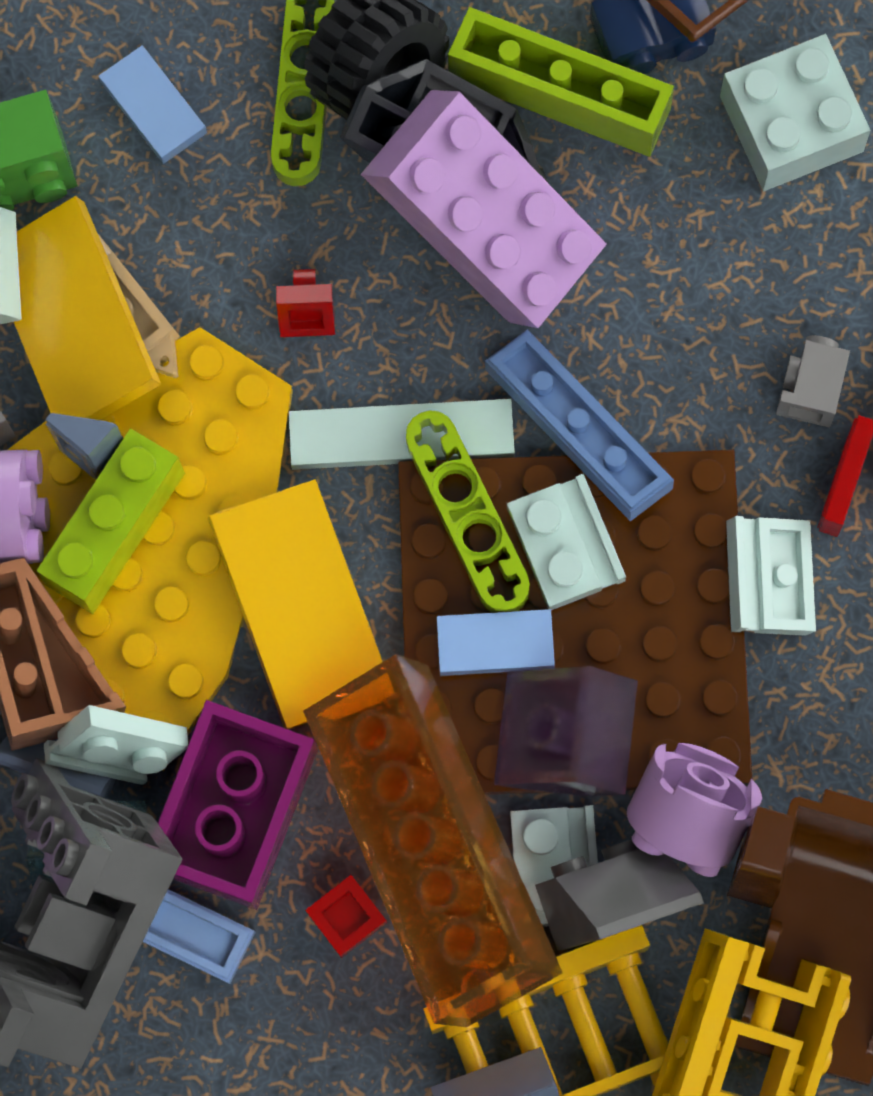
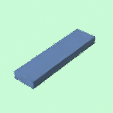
[485,329,674,521]

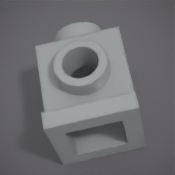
[776,335,850,428]

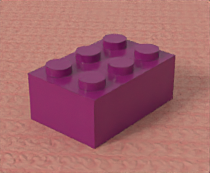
[158,700,318,910]

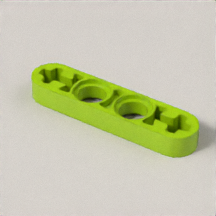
[271,0,335,186]
[406,410,530,613]

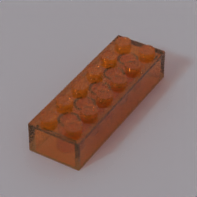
[303,654,563,1027]

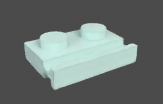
[507,474,626,610]
[726,516,816,636]
[44,705,189,785]
[510,805,598,928]

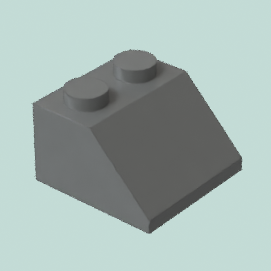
[535,840,704,951]

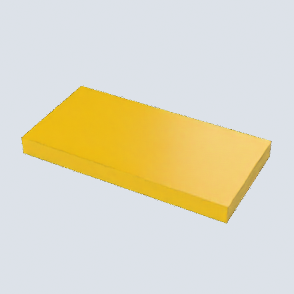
[14,196,161,420]
[208,479,393,730]

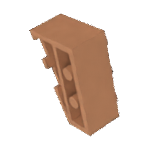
[0,558,126,751]

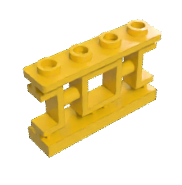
[652,928,851,1096]

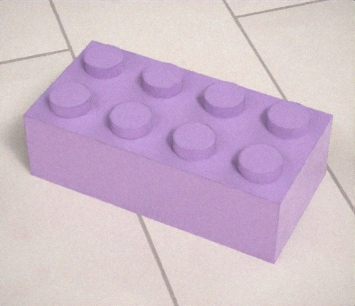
[361,90,607,328]

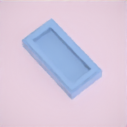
[98,45,207,164]
[437,609,555,676]
[143,889,256,984]

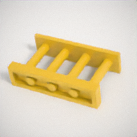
[423,925,668,1096]

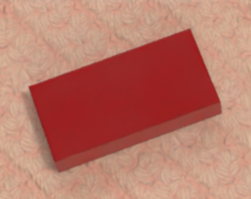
[817,415,873,537]

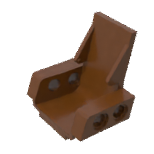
[727,789,873,1086]

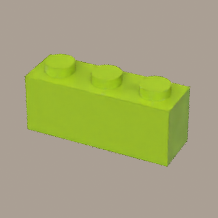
[36,428,185,614]

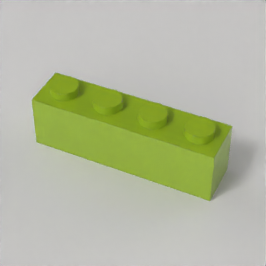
[448,7,674,157]

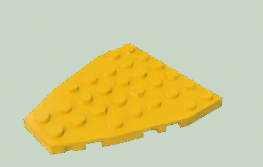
[7,327,293,771]

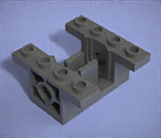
[0,758,182,1069]

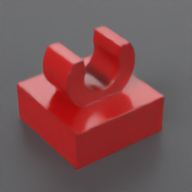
[276,269,335,337]
[305,875,387,958]

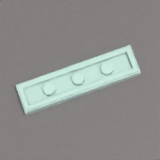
[289,399,515,470]

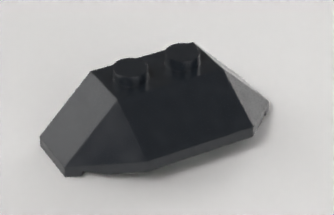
[340,59,549,183]

